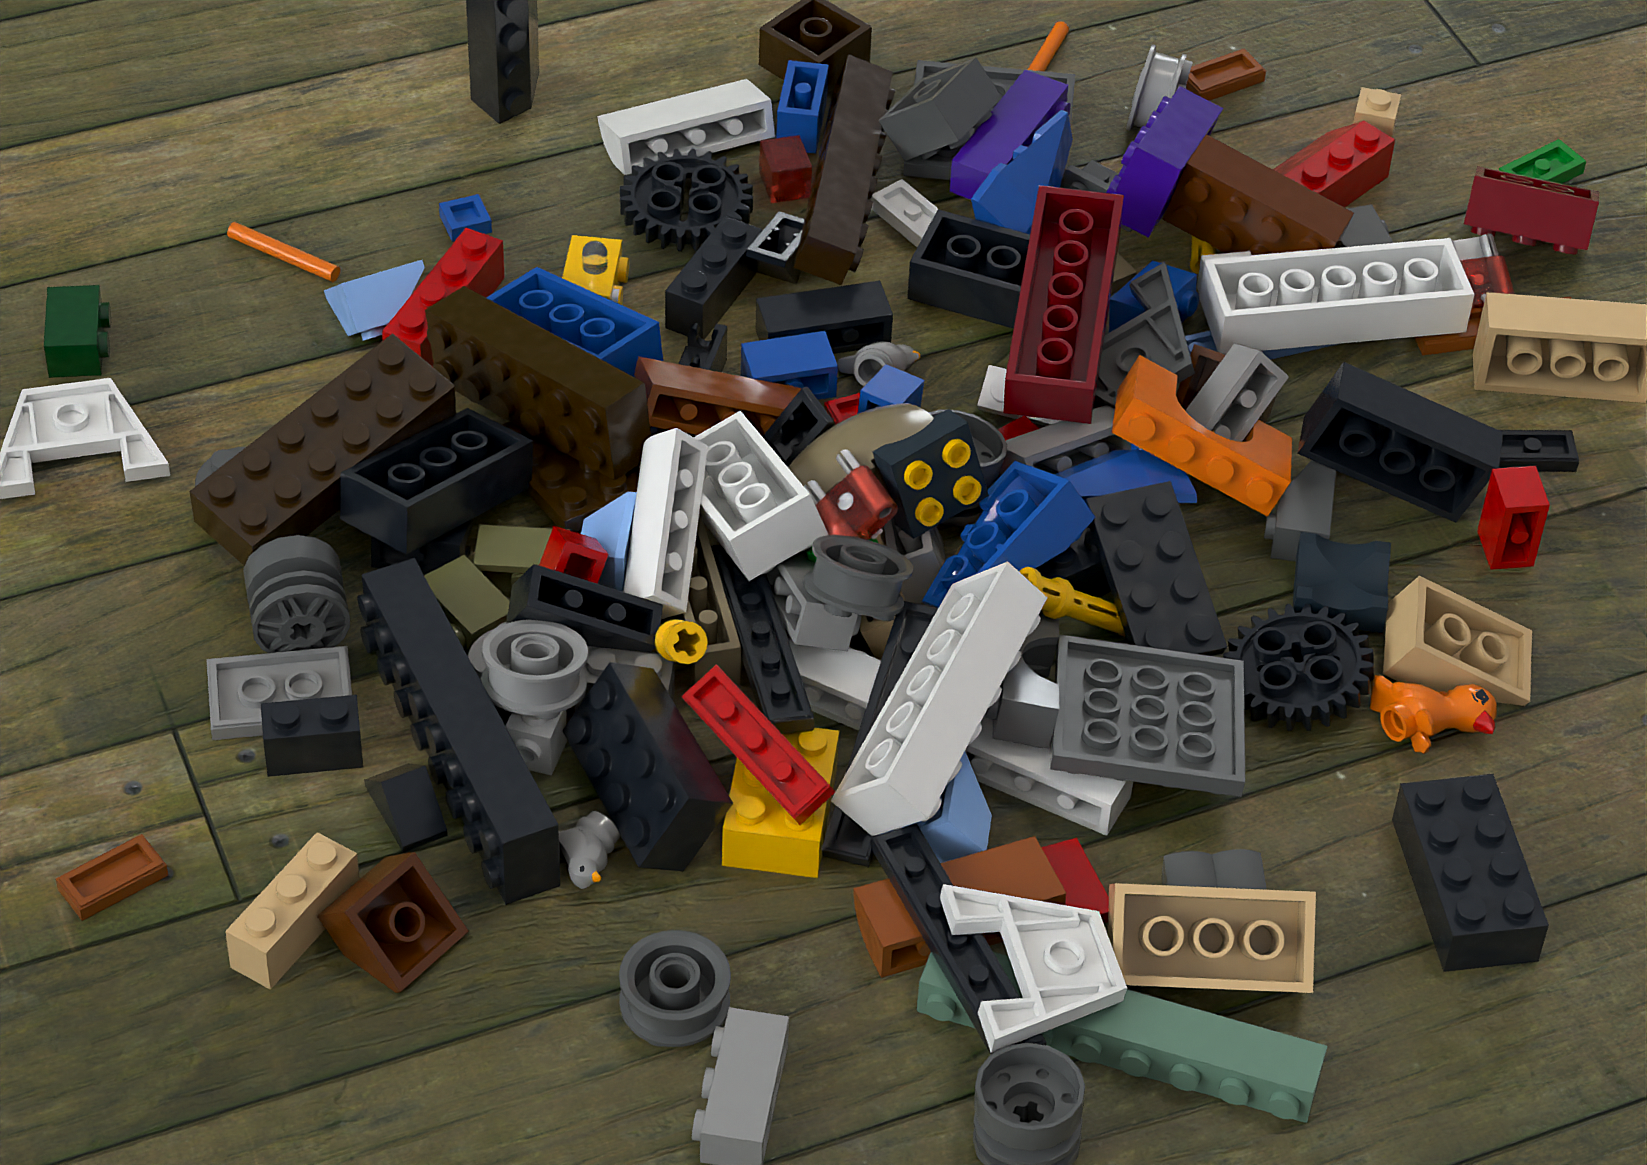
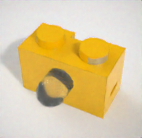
[562,235,629,305]

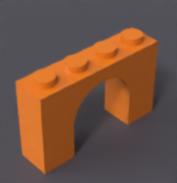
[1112,355,1292,517]

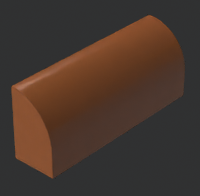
[634,356,802,436]
[853,836,1067,978]

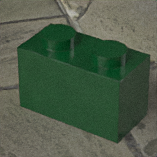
[44,285,111,378]

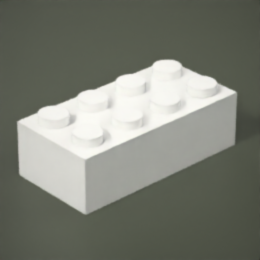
[693,411,829,581]

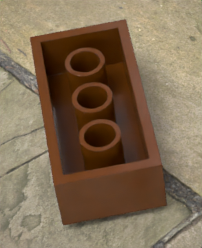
[1162,134,1354,255]

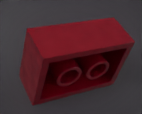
[1464,166,1599,255]

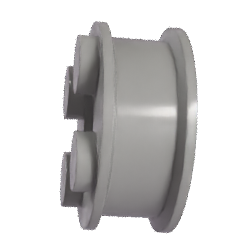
[1126,44,1193,131]
[481,620,588,720]

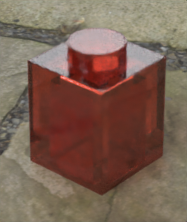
[759,135,812,204]

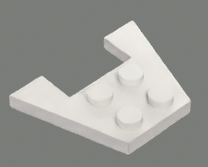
[0,378,170,499]
[940,884,1127,1053]

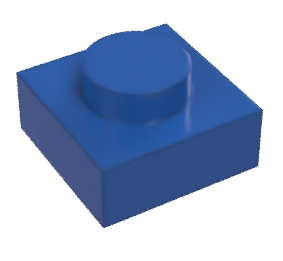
[439,194,492,242]

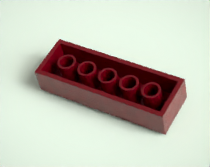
[1003,185,1124,424]

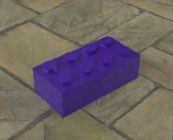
[1106,86,1223,238]

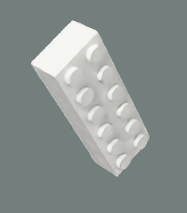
[1199,238,1474,354]
[831,562,1048,836]

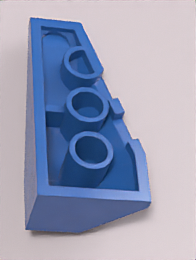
[971,110,1073,234]
[1054,443,1197,503]
[922,461,1096,608]

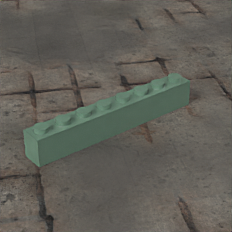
[917,952,1327,1123]

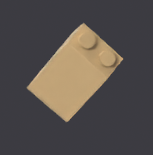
[1383,576,1532,706]

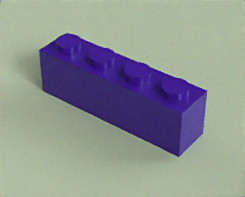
[950,69,1071,200]

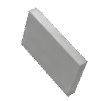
[207,646,352,740]

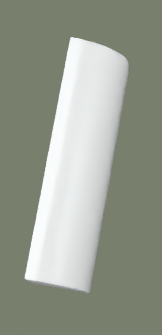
[597,79,775,175]
[623,428,708,619]

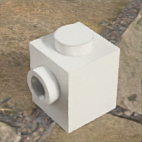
[506,710,567,776]

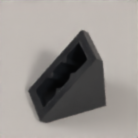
[746,212,804,285]
[762,386,835,467]
[364,763,448,853]

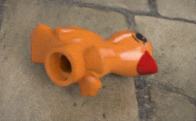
[1370,675,1497,754]

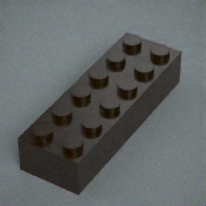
[425,286,651,481]
[189,333,456,566]

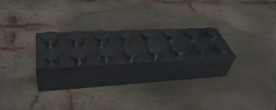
[357,558,560,905]

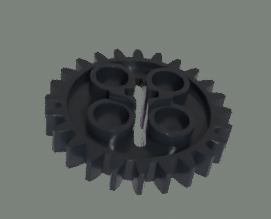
[620,149,753,252]
[1223,604,1374,731]

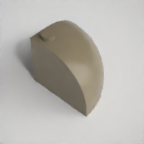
[788,403,934,535]

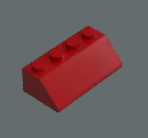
[1273,120,1395,208]

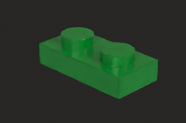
[1499,139,1586,184]

